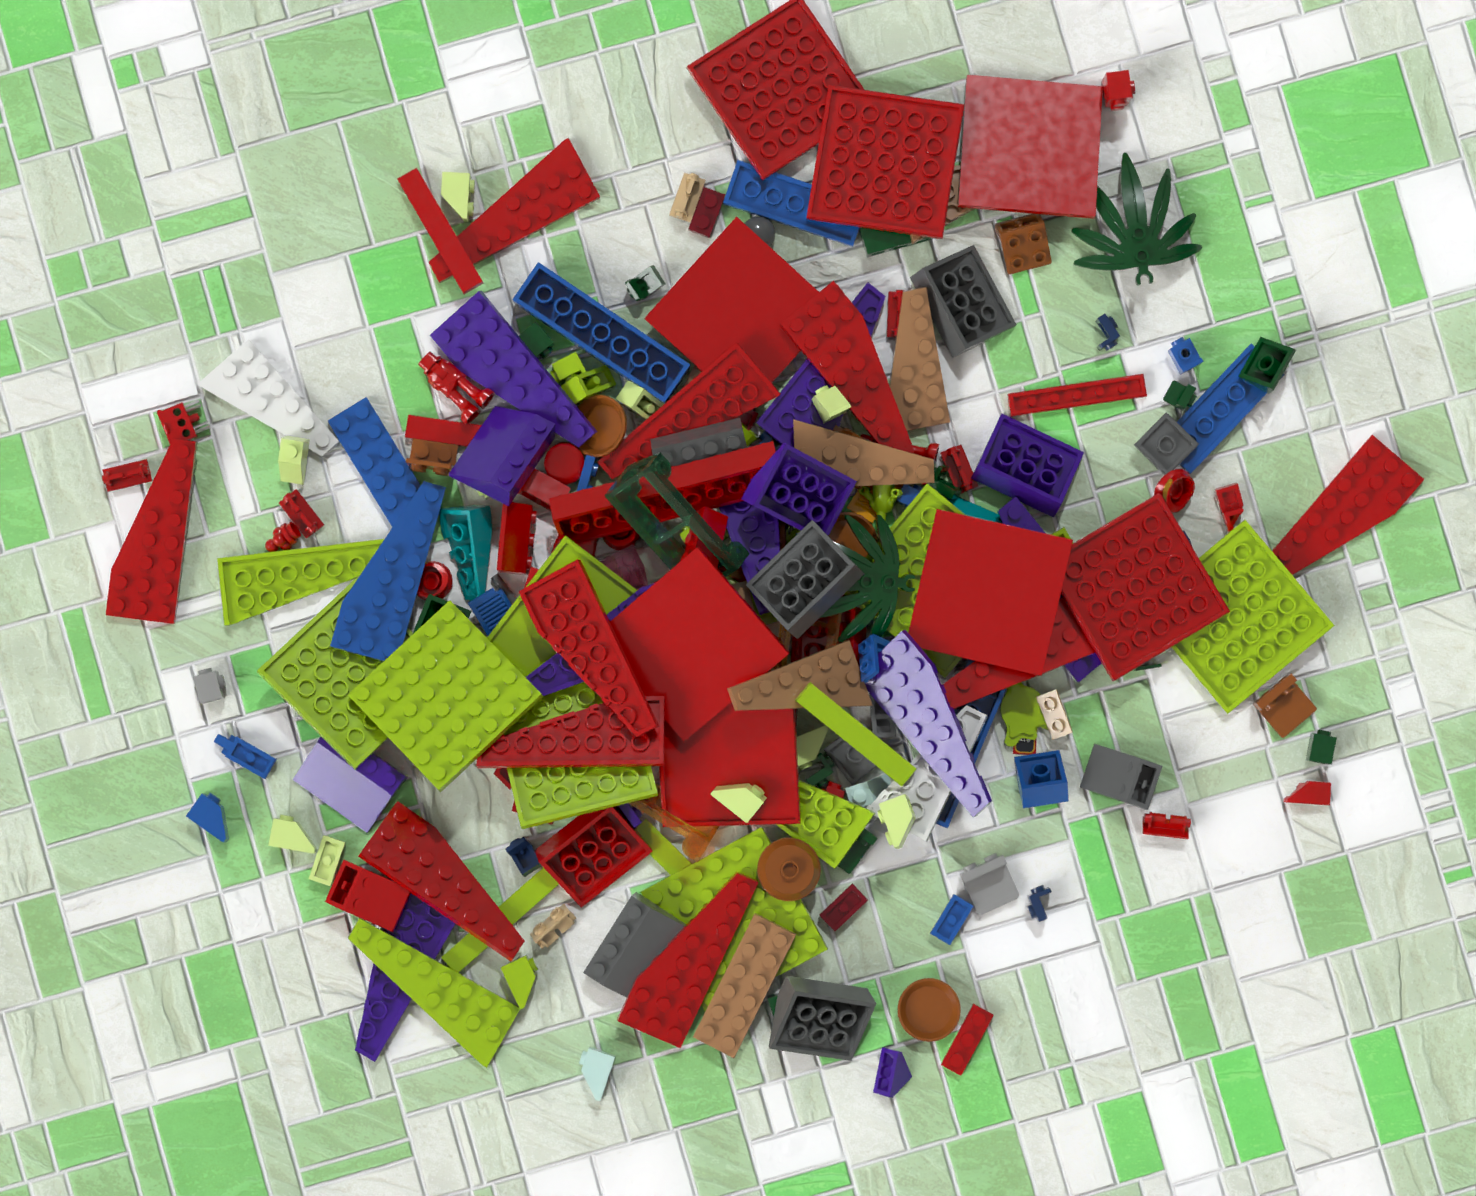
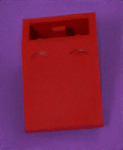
[325,860,411,932]

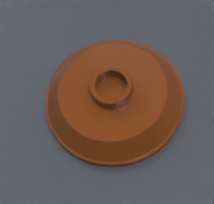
[575,395,627,457]
[828,512,878,557]
[757,838,821,901]
[897,978,961,1042]

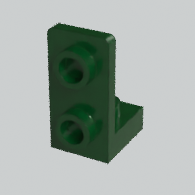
[838,829,878,874]

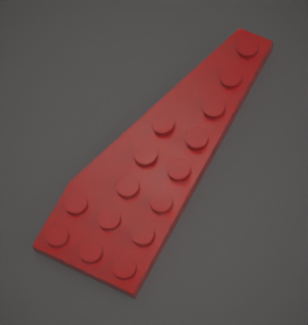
[780,280,915,453]
[1272,435,1424,575]
[106,439,197,624]
[519,559,659,737]
[476,696,665,768]
[358,801,525,962]
[617,872,759,1048]

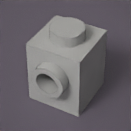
[193,668,226,704]

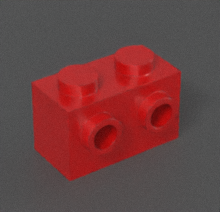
[1101,70,1135,111]

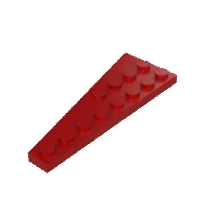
[428,138,601,283]
[597,342,781,479]

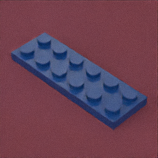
[723,160,860,247]
[1177,343,1285,475]
[328,397,421,527]

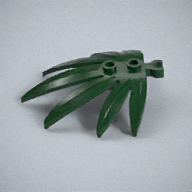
[1071,152,1202,286]
[796,515,915,642]

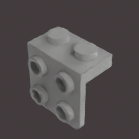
[960,853,1019,915]

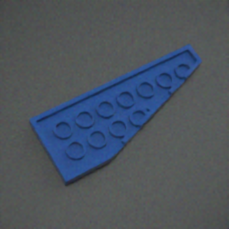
[330,481,446,661]

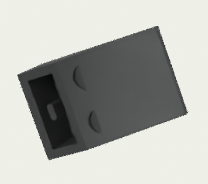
[1080,744,1163,810]

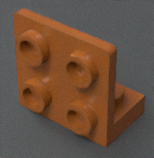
[995,214,1052,274]
[406,439,459,476]
[1253,673,1317,738]

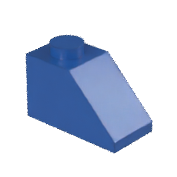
[186,792,229,843]

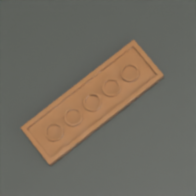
[693,913,797,1058]

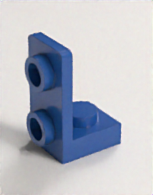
[858,634,891,683]

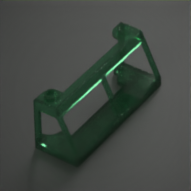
[604,452,750,577]

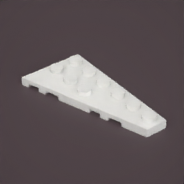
[197,339,340,457]
[867,705,988,841]

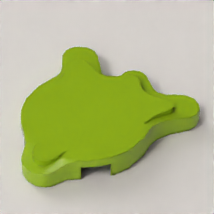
[1000,683,1049,747]

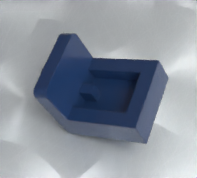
[1095,314,1120,351]
[505,837,542,877]
[1027,885,1052,922]

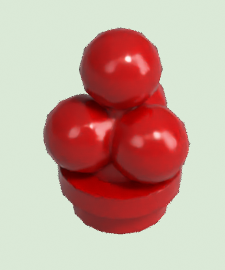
[265,522,301,552]

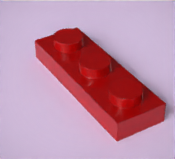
[940,1003,994,1076]

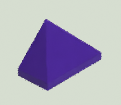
[873,1047,912,1098]

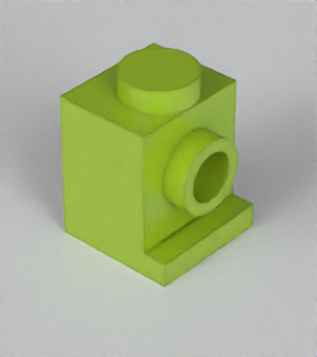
[550,352,586,383]

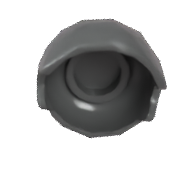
[744,217,776,246]

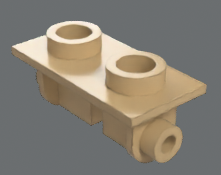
[669,172,706,223]
[1036,689,1073,740]
[530,904,576,949]

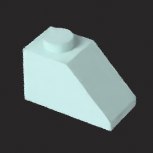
[844,774,891,807]
[579,1047,616,1101]

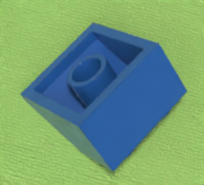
[1014,750,1069,808]

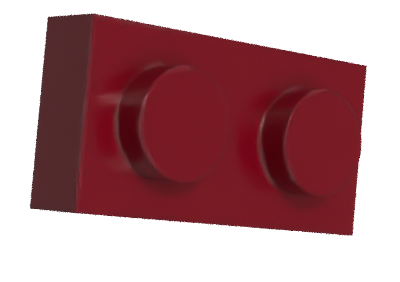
[688,187,725,238]
[819,883,868,931]

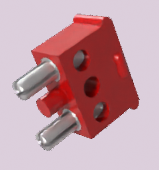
[157,400,210,444]

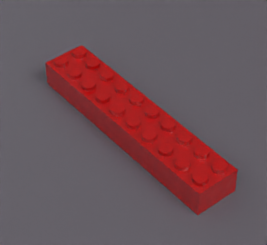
[549,441,776,544]

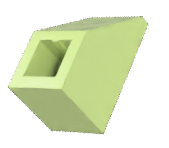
[441,172,475,222]
[877,794,916,849]

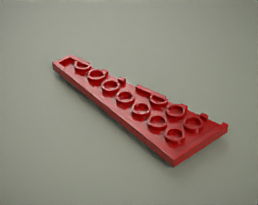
[942,598,1095,709]

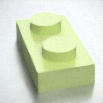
[309,835,346,886]

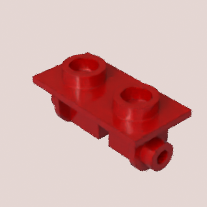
[887,290,905,337]
[940,444,979,494]
[102,459,152,492]
[279,489,324,539]
[1142,812,1191,839]

